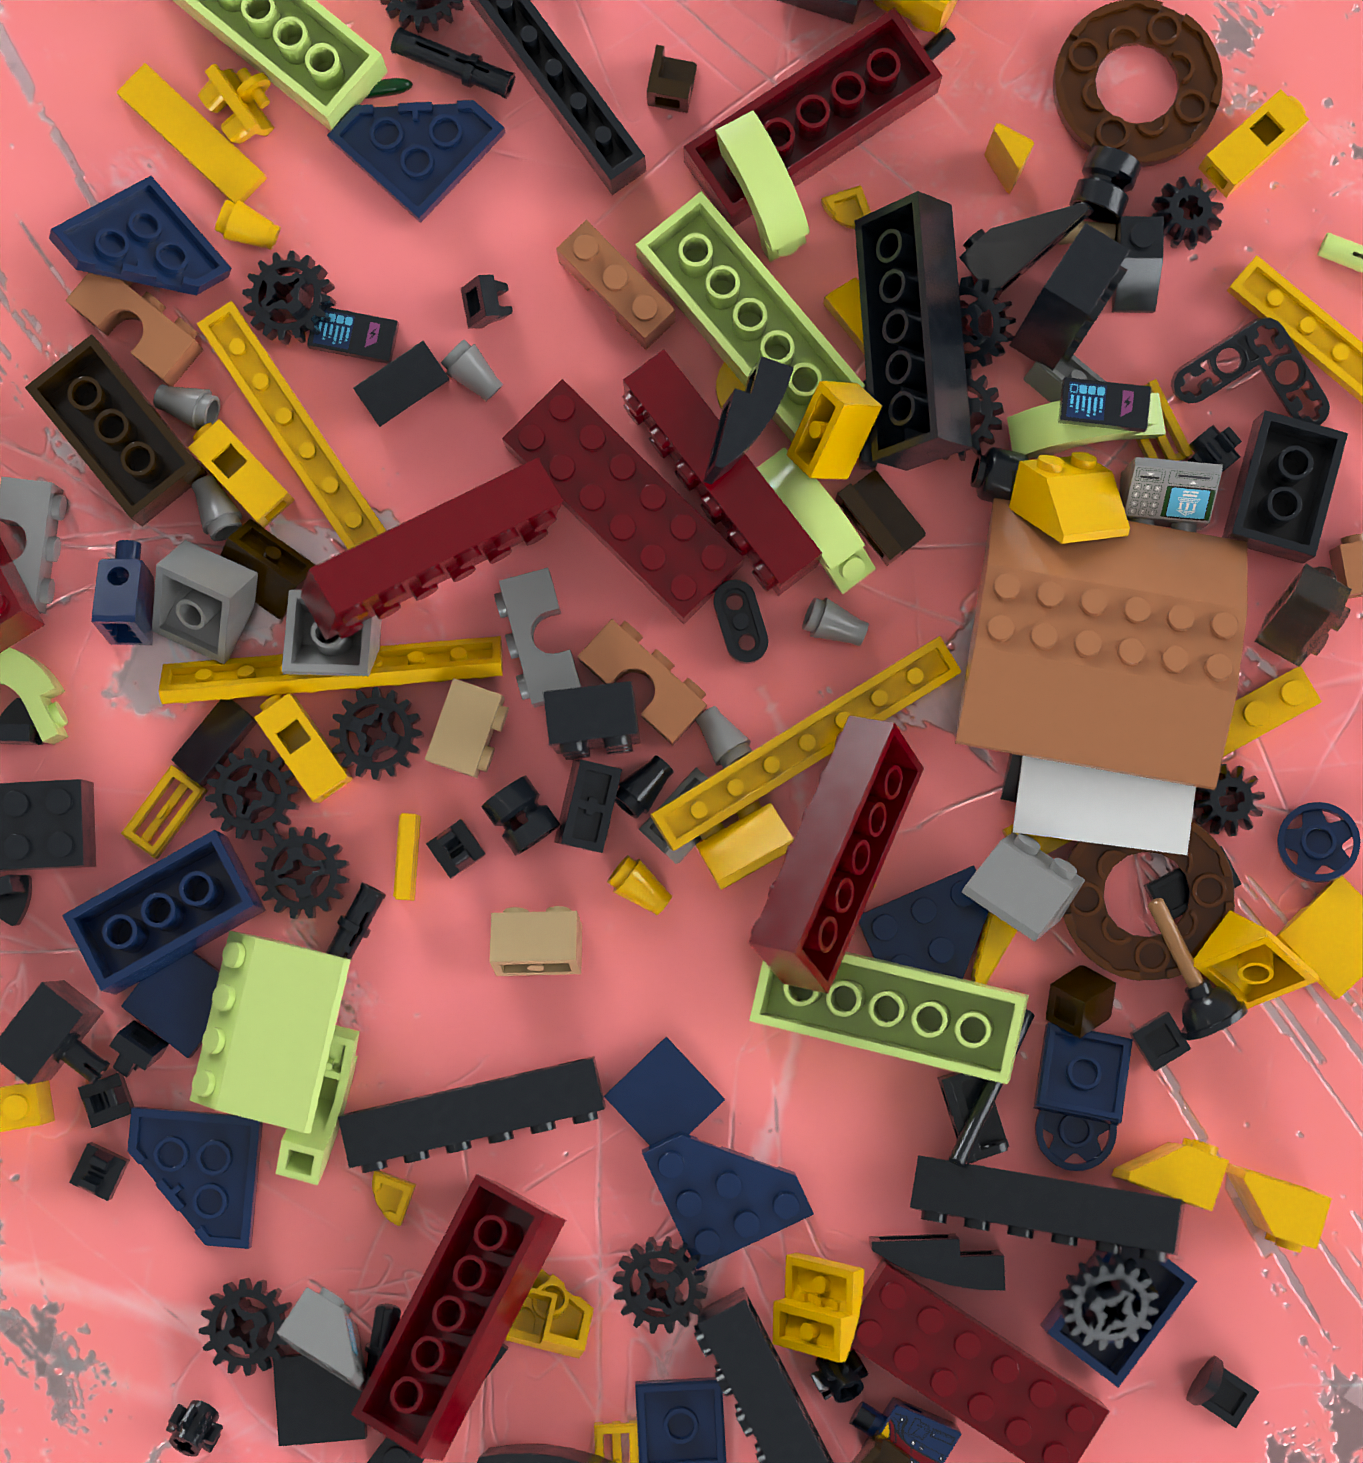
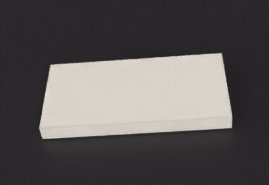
[1012,756,1196,855]

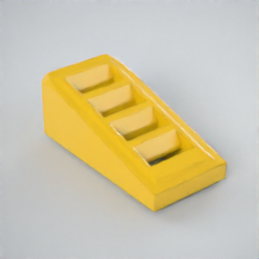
[971,911,1017,984]

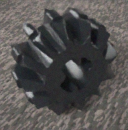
[1151,176,1224,250]
[1193,764,1265,837]

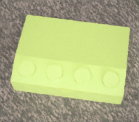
[189,930,351,1134]

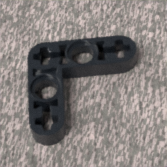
[1171,317,1330,425]

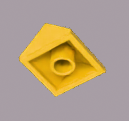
[1193,910,1318,1009]

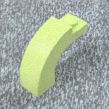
[715,110,810,262]
[1007,393,1166,458]
[757,447,876,594]
[0,647,69,745]
[276,1025,360,1185]

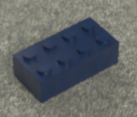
[62,830,266,995]

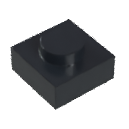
[1129,1011,1191,1071]

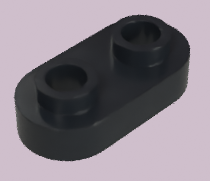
[714,579,768,664]

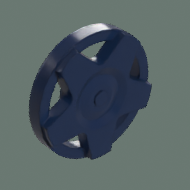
[1277,802,1361,883]
[1035,1110,1117,1171]

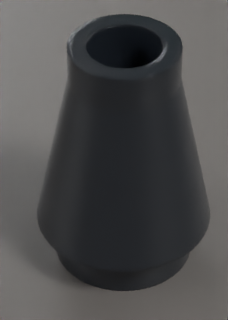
[615,755,674,819]

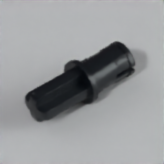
[365,1304,401,1381]

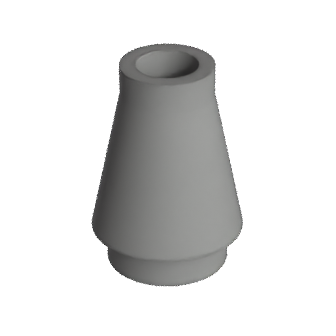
[441,339,503,402]
[153,384,221,430]
[192,475,242,541]
[802,597,869,646]
[695,706,752,769]

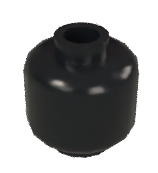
[970,447,1029,502]

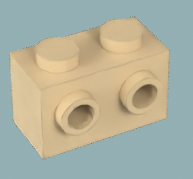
[425,678,509,779]
[489,906,583,976]

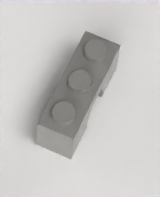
[0,476,67,614]
[494,567,581,708]

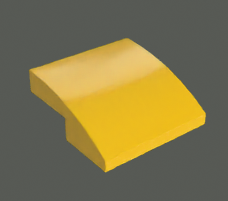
[1275,876,1363,1000]
[772,1252,864,1363]

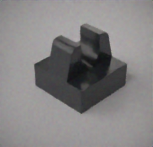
[461,274,513,329]
[426,819,486,879]
[109,1020,169,1077]
[78,1073,134,1128]
[69,1142,130,1201]

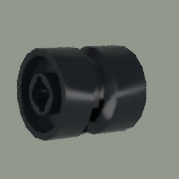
[1069,145,1142,224]
[481,775,561,856]

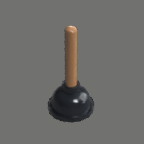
[1148,898,1248,1040]

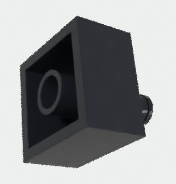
[0,980,110,1085]

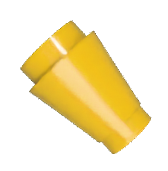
[215,199,281,250]
[607,855,673,915]

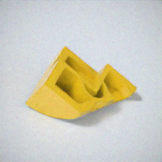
[505,1269,594,1359]

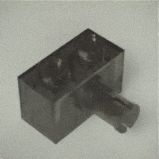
[1254,563,1352,667]

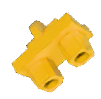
[197,64,275,144]

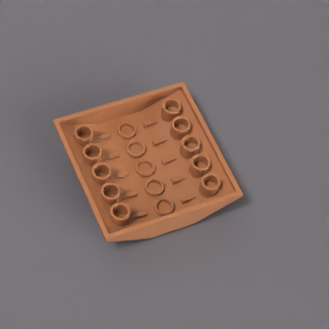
[955,498,1248,790]

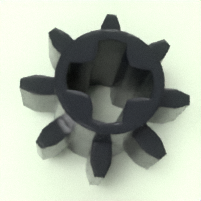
[1188,424,1242,472]
[811,1349,869,1403]
[166,1400,223,1457]

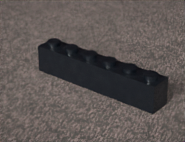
[469,0,646,195]
[338,1056,606,1173]
[910,1155,1185,1263]

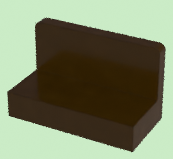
[835,470,926,566]
[220,519,316,619]

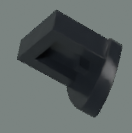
[0,698,45,745]
[0,875,32,926]
[1186,1356,1259,1428]

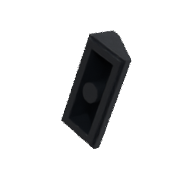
[171,699,257,787]

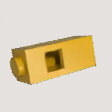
[1198,89,1310,198]
[188,419,295,528]
[254,693,353,804]

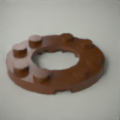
[1053,0,1223,167]
[1063,821,1235,981]

